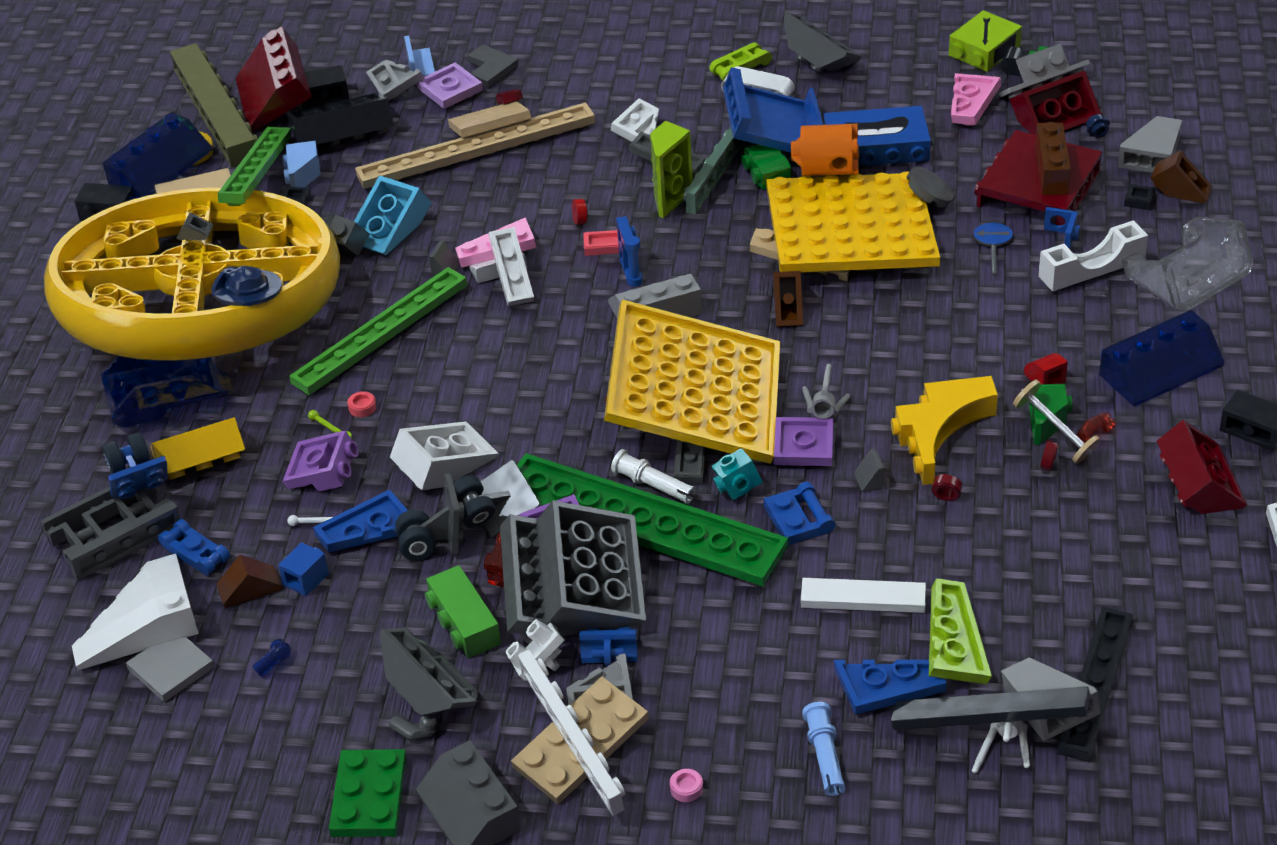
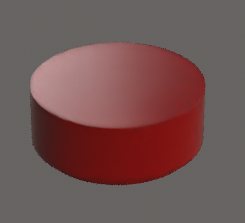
[572,199,588,225]

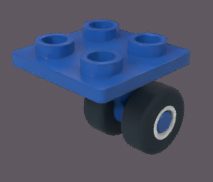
[102,432,168,499]

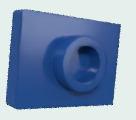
[1044,207,1080,249]

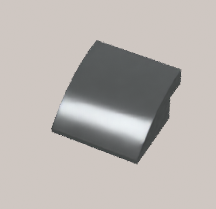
[500,500,646,635]

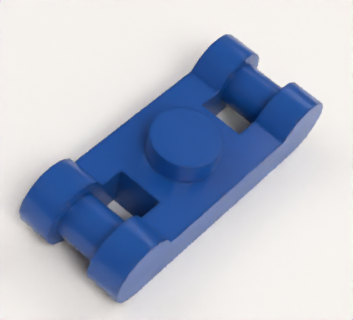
[158,519,231,576]

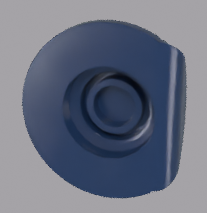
[211,266,282,306]

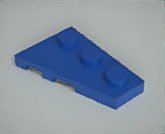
[313,489,408,552]
[834,660,947,715]

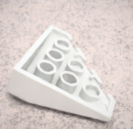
[72,553,199,670]

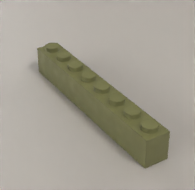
[170,43,258,168]

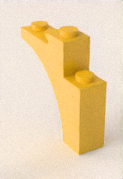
[891,376,998,485]

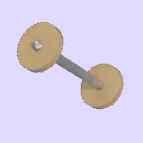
[1013,380,1101,464]

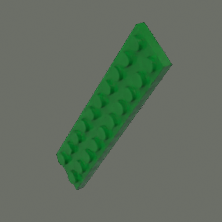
[517,453,788,586]

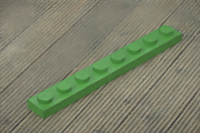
[218,127,292,206]
[290,267,467,395]

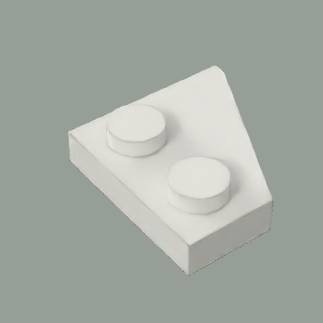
[611,99,659,142]

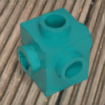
[712,448,763,500]

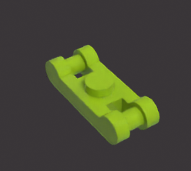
[709,42,772,81]

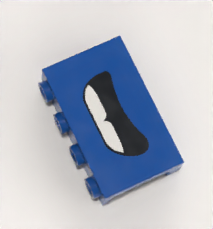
[823,106,931,166]

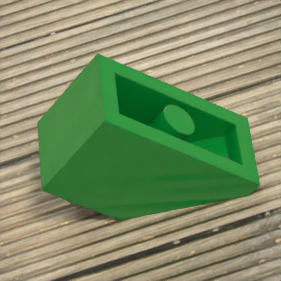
[1029,384,1072,445]

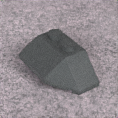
[784,12,862,72]
[380,628,477,716]

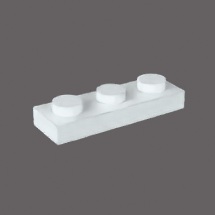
[488,227,534,306]

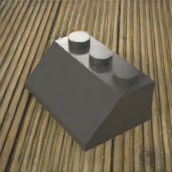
[416,740,521,845]

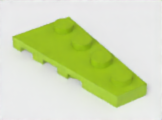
[929,578,992,684]

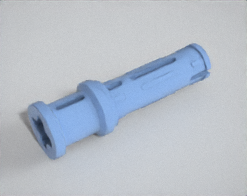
[802,702,845,796]

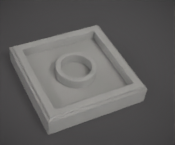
[126,636,214,702]

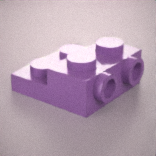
[282,430,358,492]

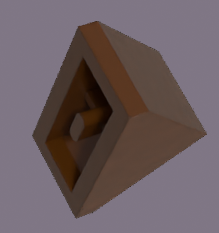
[216,555,283,608]

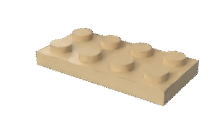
[511,676,649,805]

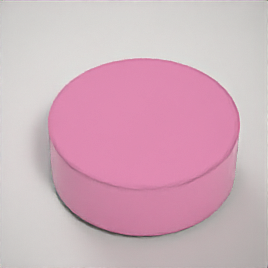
[670,769,703,802]

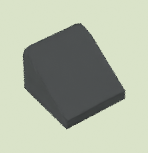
[176,213,213,240]
[429,241,459,277]
[855,448,884,492]

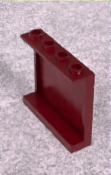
[974,130,1102,225]

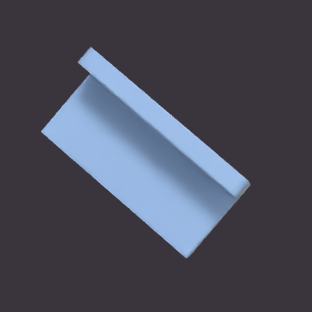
[404,36,435,85]

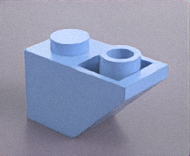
[282,141,320,187]

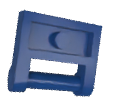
[616,216,643,287]
[763,481,836,545]

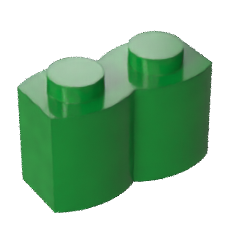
[742,144,791,189]

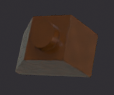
[1150,150,1213,203]
[773,271,803,327]

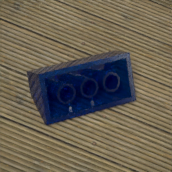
[102,112,212,199]
[1099,310,1224,407]

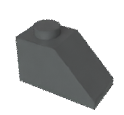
[325,215,369,256]

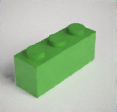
[425,565,501,658]

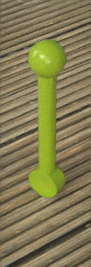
[308,410,352,439]

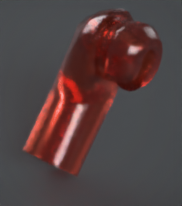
[1076,412,1116,443]

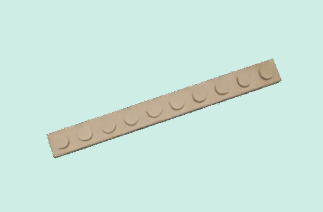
[355,102,595,189]

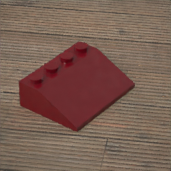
[236,26,312,132]

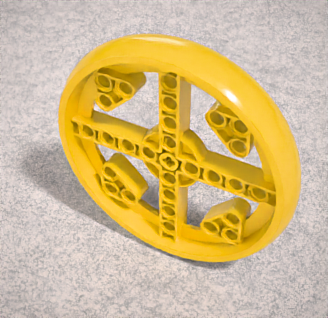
[44,188,340,360]

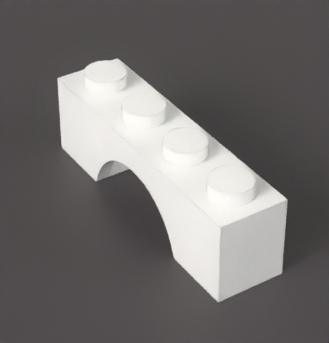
[1039,220,1148,292]

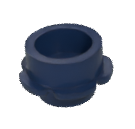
[1086,114,1110,137]

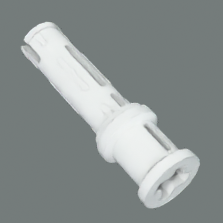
[611,449,696,504]

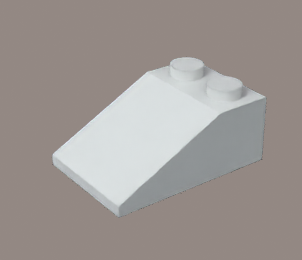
[390,422,498,490]

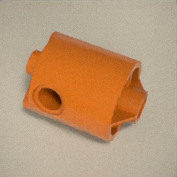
[791,124,859,176]

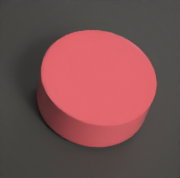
[347,391,376,418]

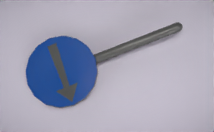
[973,223,1013,276]

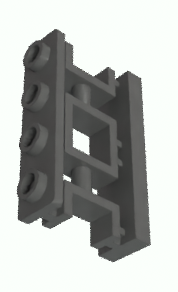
[41,487,181,580]

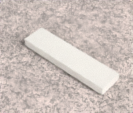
[801,578,926,613]

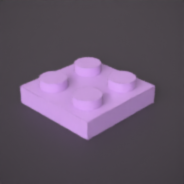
[417,62,483,109]

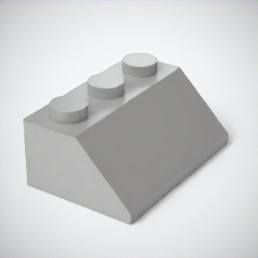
[608,274,702,318]

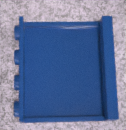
[723,67,824,152]

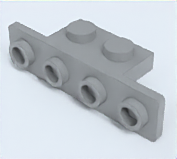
[998,43,1090,99]

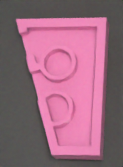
[951,73,1001,126]

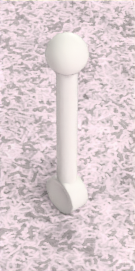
[287,515,333,526]

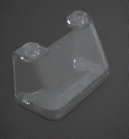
[1122,216,1253,311]

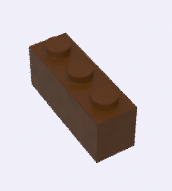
[1035,122,1071,195]

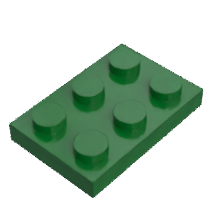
[329,749,407,837]

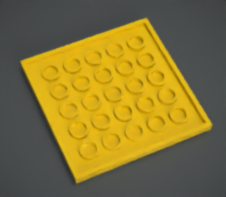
[766,172,940,272]
[604,299,780,464]

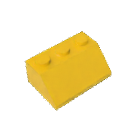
[150,417,245,480]

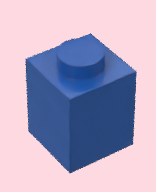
[278,542,329,596]

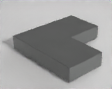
[468,44,519,88]

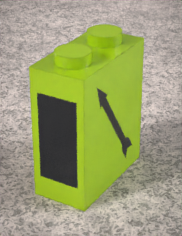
[949,10,1022,72]

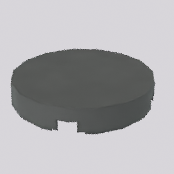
[906,167,954,208]

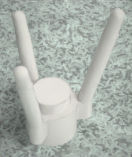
[972,721,1030,773]

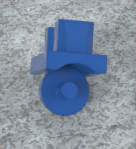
[579,627,638,667]

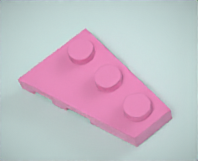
[455,218,537,268]

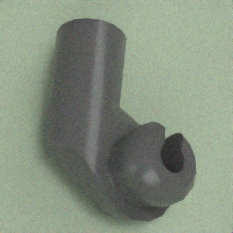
[389,714,437,740]

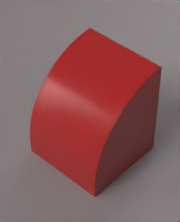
[1023,353,1068,384]

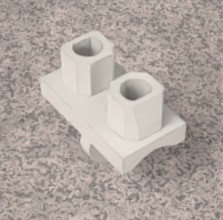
[505,620,564,681]

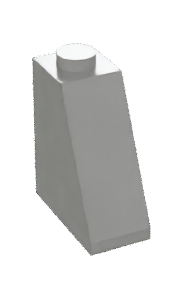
[1118,116,1182,173]
[1001,658,1101,741]

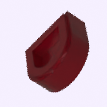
[495,89,523,104]

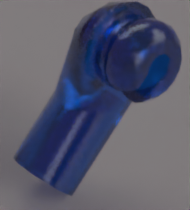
[252,639,291,677]

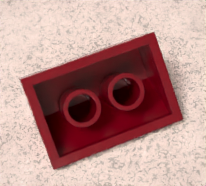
[1010,70,1102,135]
[1157,420,1247,514]

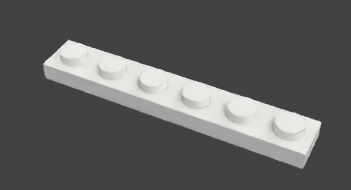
[518,650,625,816]

